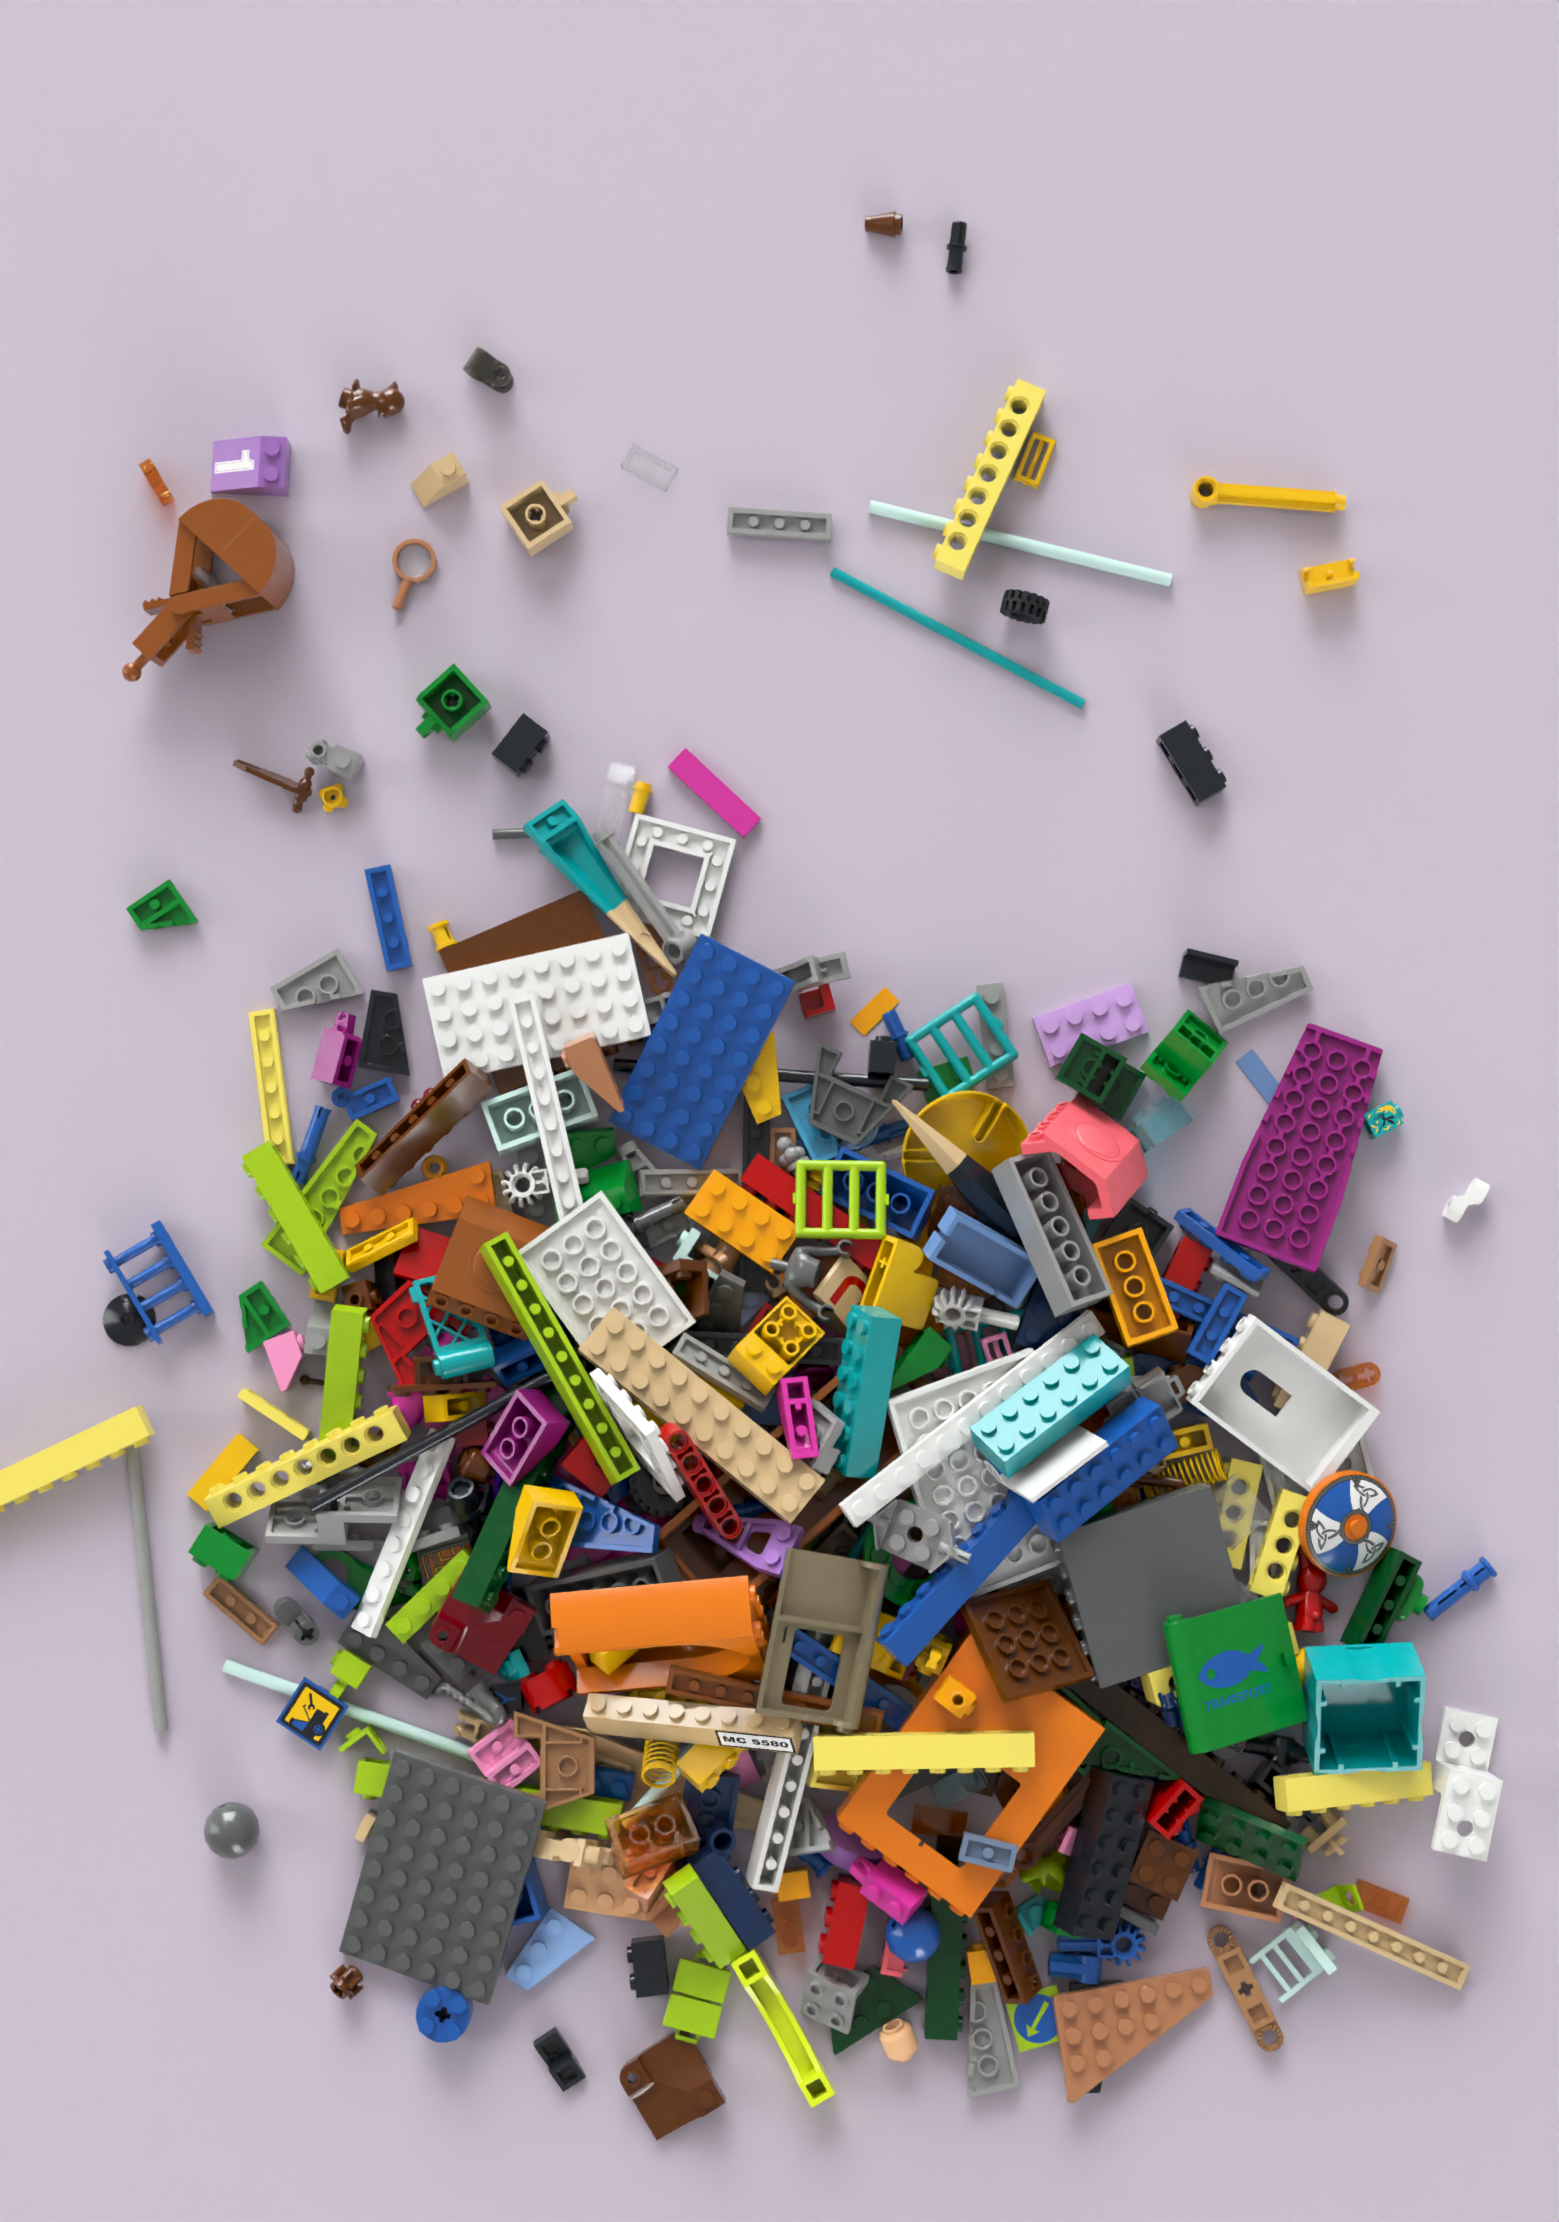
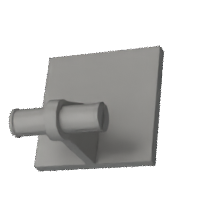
[1210,1249,1264,1298]

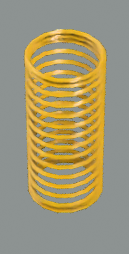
[1143,1448,1227,1499]
[641,1739,679,1789]

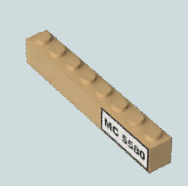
[583,1693,803,1754]

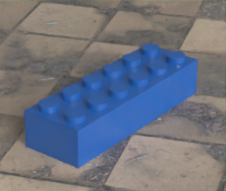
[1024,1396,1179,1543]

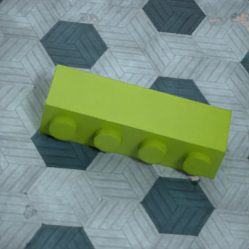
[385,1546,471,1644]
[662,1864,747,1969]

